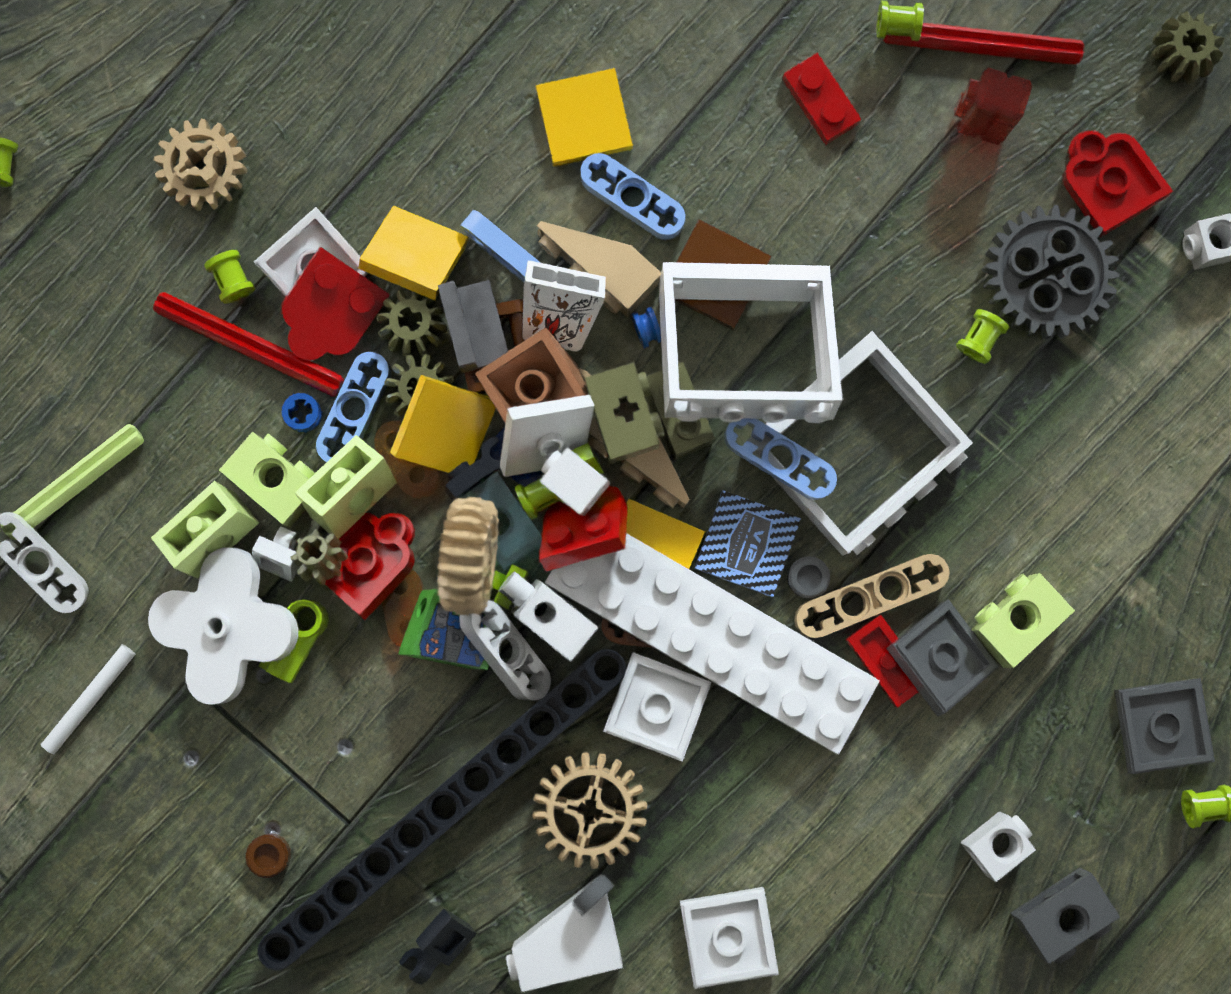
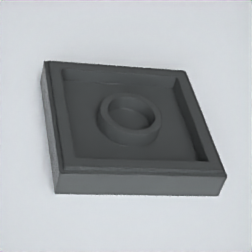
[886,599,999,717]
[1114,678,1215,774]

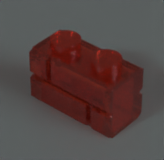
[953,67,1032,145]

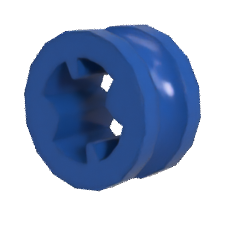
[631,307,661,348]
[282,393,322,432]

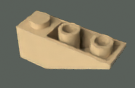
[537,221,661,317]
[587,402,690,508]

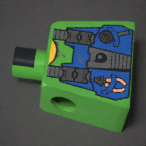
[398,589,489,670]

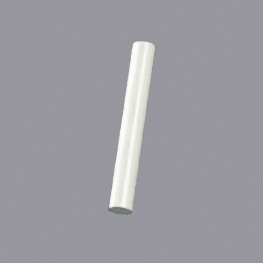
[41,644,136,754]

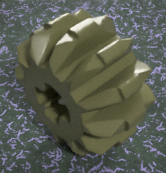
[1150,11,1225,84]
[377,289,448,358]
[384,354,454,417]

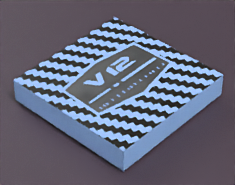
[694,490,801,597]

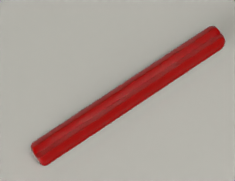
[883,23,1084,65]
[153,292,344,397]

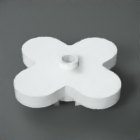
[148,547,298,704]

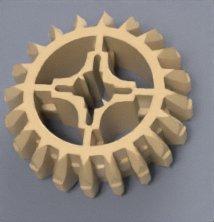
[437,497,499,615]
[533,752,647,869]

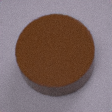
[246,833,291,878]

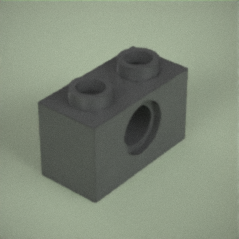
[1010,867,1120,964]

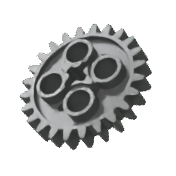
[982,205,1120,340]

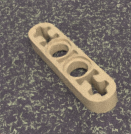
[794,554,950,638]

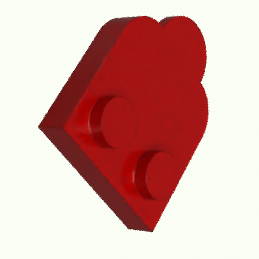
[1062,131,1173,238]
[281,246,390,360]
[539,486,628,572]
[320,513,415,621]

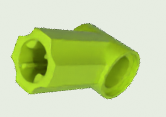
[259,600,329,683]

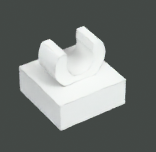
[252,526,299,582]

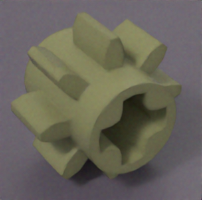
[290,529,348,586]

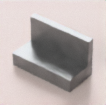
[438,280,508,373]

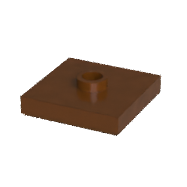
[675,219,772,330]

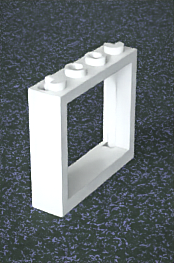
[658,263,842,423]
[747,331,973,556]

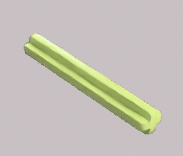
[0,424,144,540]

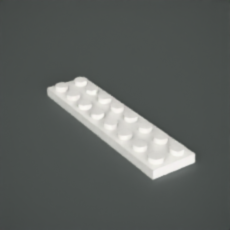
[545,533,880,755]

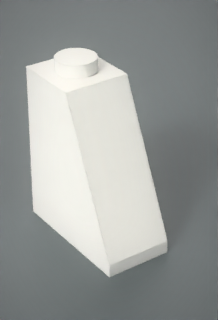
[506,878,623,992]

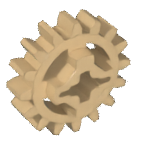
[154,119,247,211]

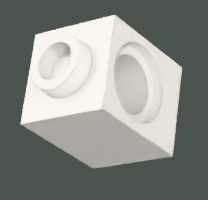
[1183,213,1231,270]
[540,448,611,516]
[960,812,1036,882]

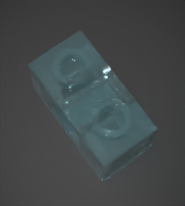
[460,472,542,572]

